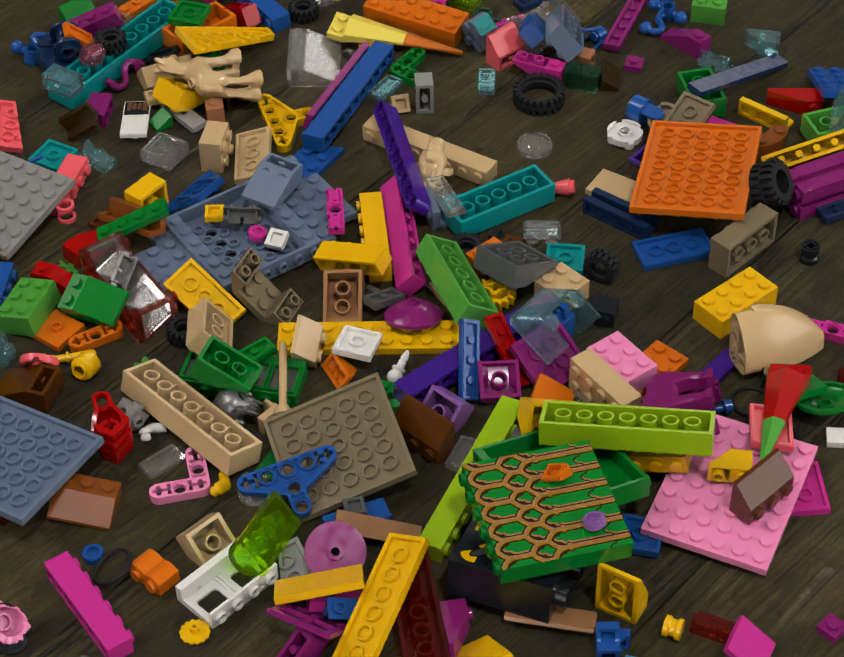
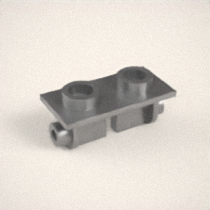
[109,251,139,290]

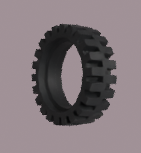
[513,73,565,117]

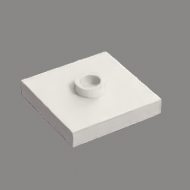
[332,325,383,362]

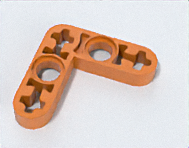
[68,319,124,353]

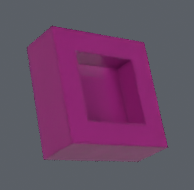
[624,55,645,74]
[816,613,844,644]

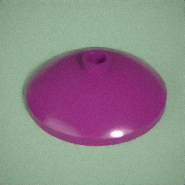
[384,297,443,330]

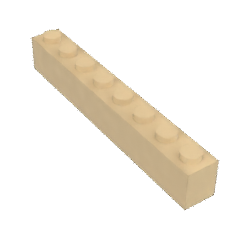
[362,114,497,185]

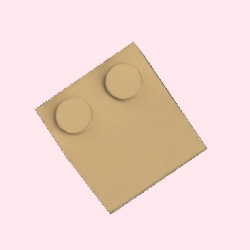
[290,315,327,368]
[175,512,236,567]

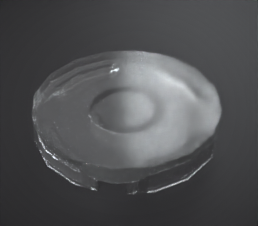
[517,132,553,159]

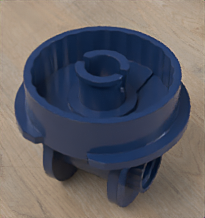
[36,21,84,76]

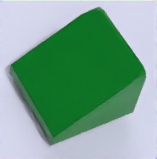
[149,108,173,132]

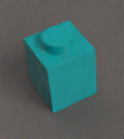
[473,13,498,37]

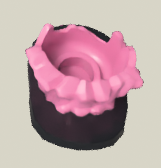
[0,600,31,655]

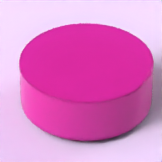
[248,225,267,243]

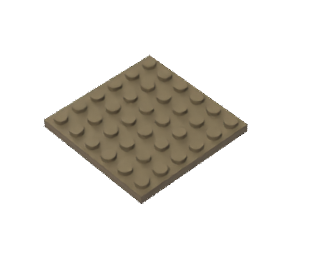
[263,372,418,524]

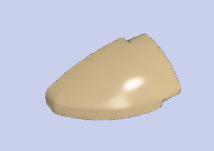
[729,304,825,375]

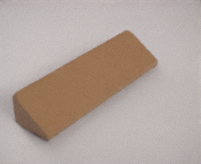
[504,607,597,634]

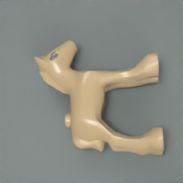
[153,48,263,103]

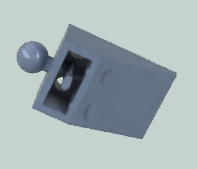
[241,152,303,210]

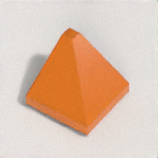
[541,463,573,482]

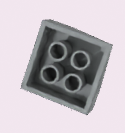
[473,241,558,290]

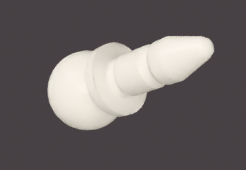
[387,350,410,382]

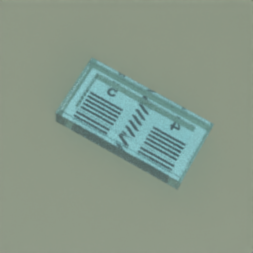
[478,68,496,95]
[368,74,403,101]

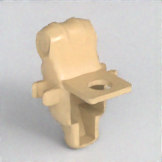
[416,137,453,198]

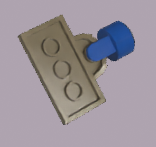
[625,91,716,128]

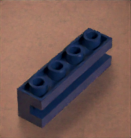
[583,187,659,240]

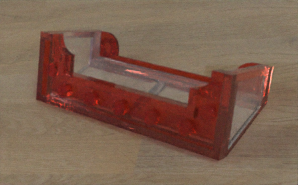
[78,231,179,344]

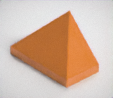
[321,352,358,389]

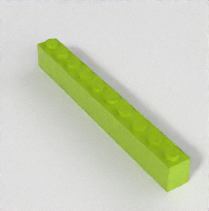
[420,395,520,563]

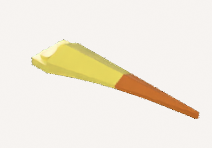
[326,12,463,55]

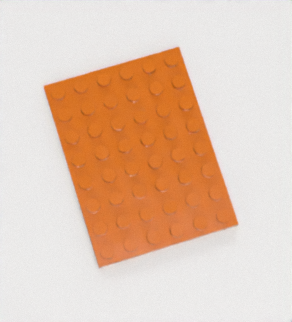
[629,120,762,221]

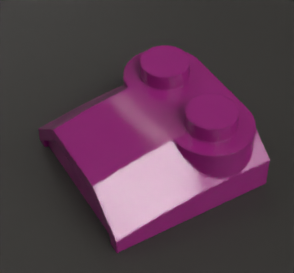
[477,359,522,404]

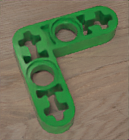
[390,47,426,88]

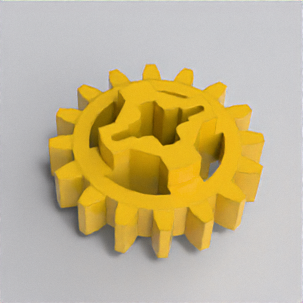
[481,276,516,311]

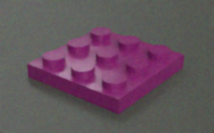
[508,316,581,386]

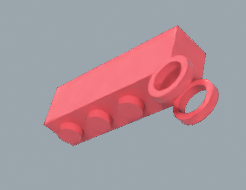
[49,154,91,224]

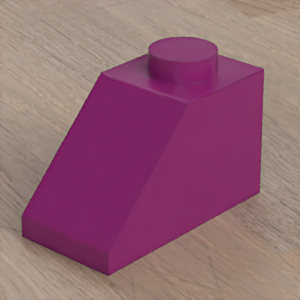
[86,92,114,129]
[276,627,329,657]

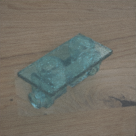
[696,50,734,73]

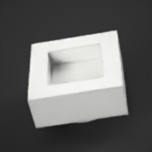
[264,228,290,251]

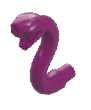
[105,59,145,92]

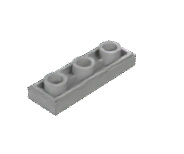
[161,104,207,133]

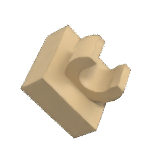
[390,93,411,113]

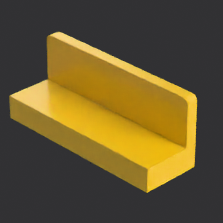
[737,96,794,128]

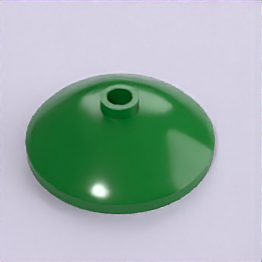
[796,381,844,417]

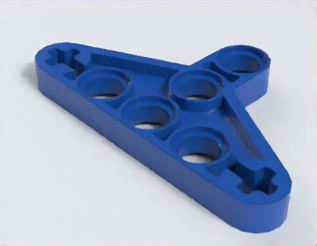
[237,445,337,518]

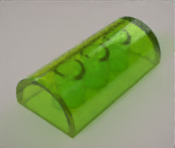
[228,490,302,577]

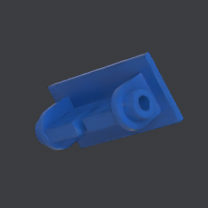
[323,597,359,620]

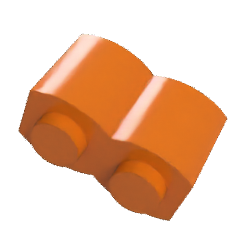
[130,548,180,596]

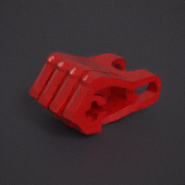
[91,391,134,464]

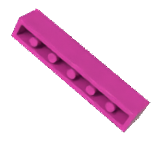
[44,551,135,657]

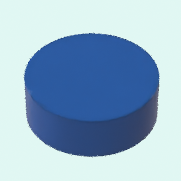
[82,544,105,566]

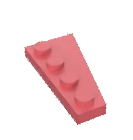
[0,100,23,154]

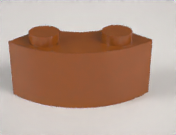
[756,125,789,163]

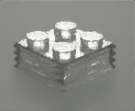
[140,132,190,171]
[523,220,561,244]

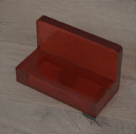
[689,611,736,645]

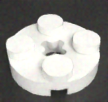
[607,119,643,150]

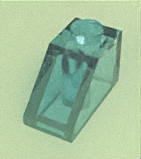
[745,28,781,56]

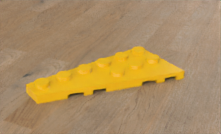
[174,26,275,55]

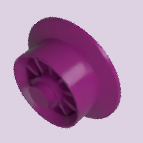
[304,521,367,573]

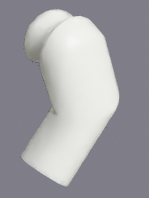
[139,422,167,442]

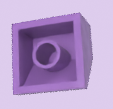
[423,384,474,433]

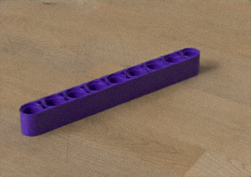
[373,100,431,216]

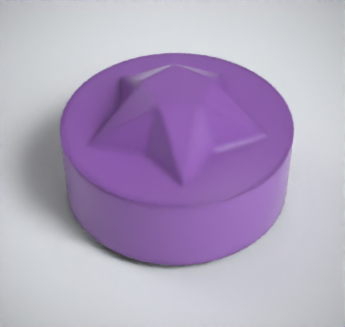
[583,511,607,531]

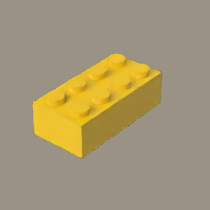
[692,267,778,339]

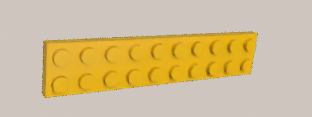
[277,320,459,356]

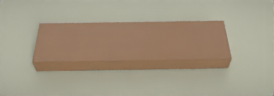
[334,509,422,542]

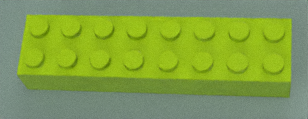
[539,400,716,457]

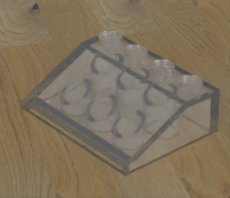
[286,28,342,87]

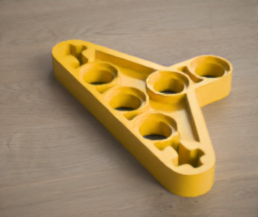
[257,94,311,153]

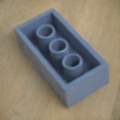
[545,4,584,63]

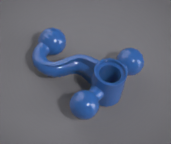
[639,0,687,35]
[10,32,49,66]

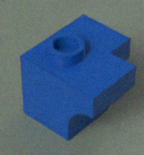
[595,622,631,657]

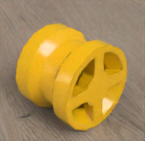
[661,614,685,641]

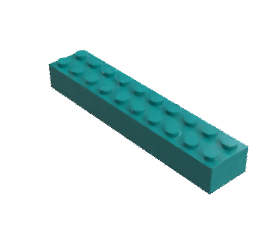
[46,0,177,110]

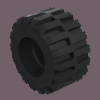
[749,159,793,208]

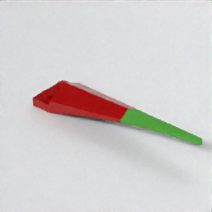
[760,364,812,460]

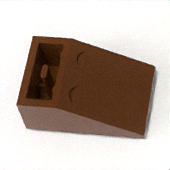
[0,363,64,413]

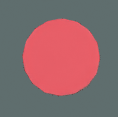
[19,353,60,367]

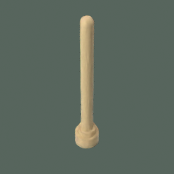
[274,341,291,416]

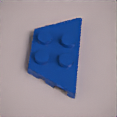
[294,146,345,179]
[168,170,225,213]

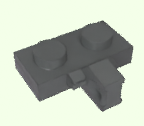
[363,285,405,311]

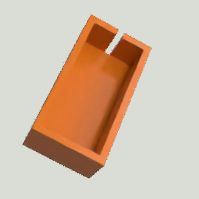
[162,1,237,56]

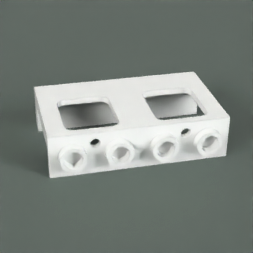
[175,536,279,629]

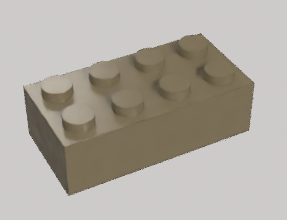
[708,202,778,278]

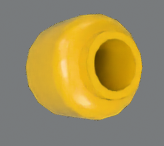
[71,351,101,381]

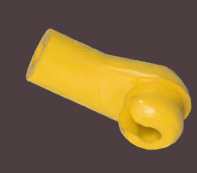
[209,471,231,497]

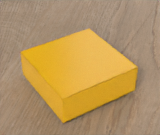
[204,204,224,222]

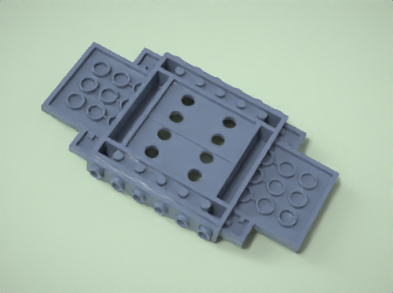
[131,172,357,308]

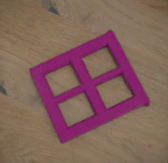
[266,602,347,640]

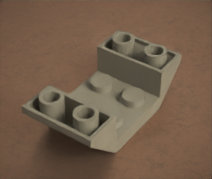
[231,247,304,326]

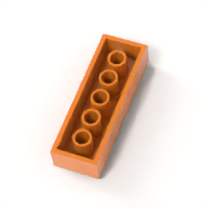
[363,0,469,48]

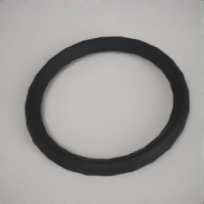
[730,385,765,418]
[93,548,133,586]

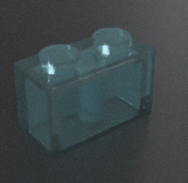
[41,63,84,99]

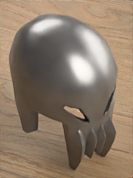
[213,389,264,425]

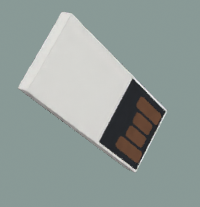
[120,101,151,139]

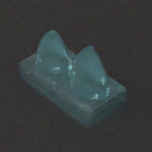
[77,139,117,174]

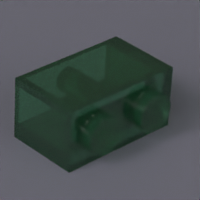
[563,61,602,94]

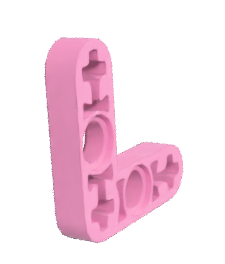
[149,447,211,505]

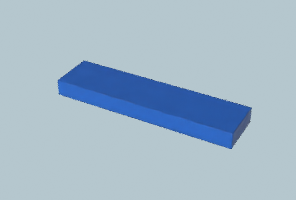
[458,318,480,402]

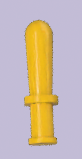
[52,349,97,364]

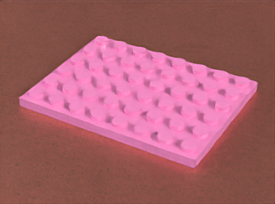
[640,414,818,576]

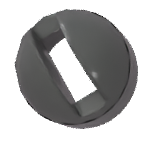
[341,48,355,63]

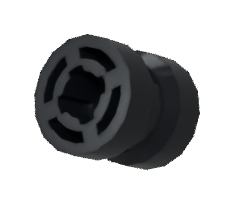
[799,239,821,266]

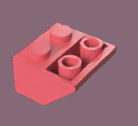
[486,22,525,72]

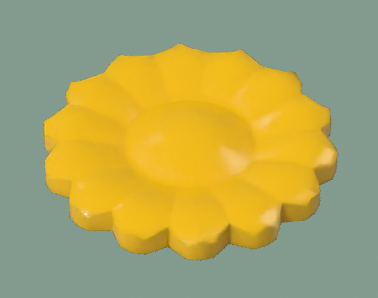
[179,619,211,645]

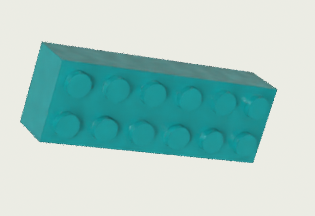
[441,164,556,236]

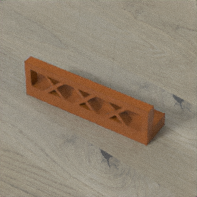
[98,196,166,238]

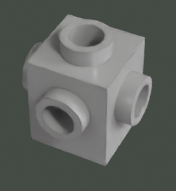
[117,397,150,432]

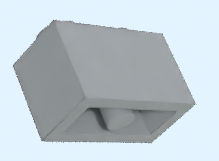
[414,72,434,114]

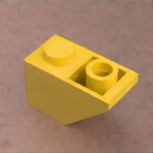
[707,449,753,483]

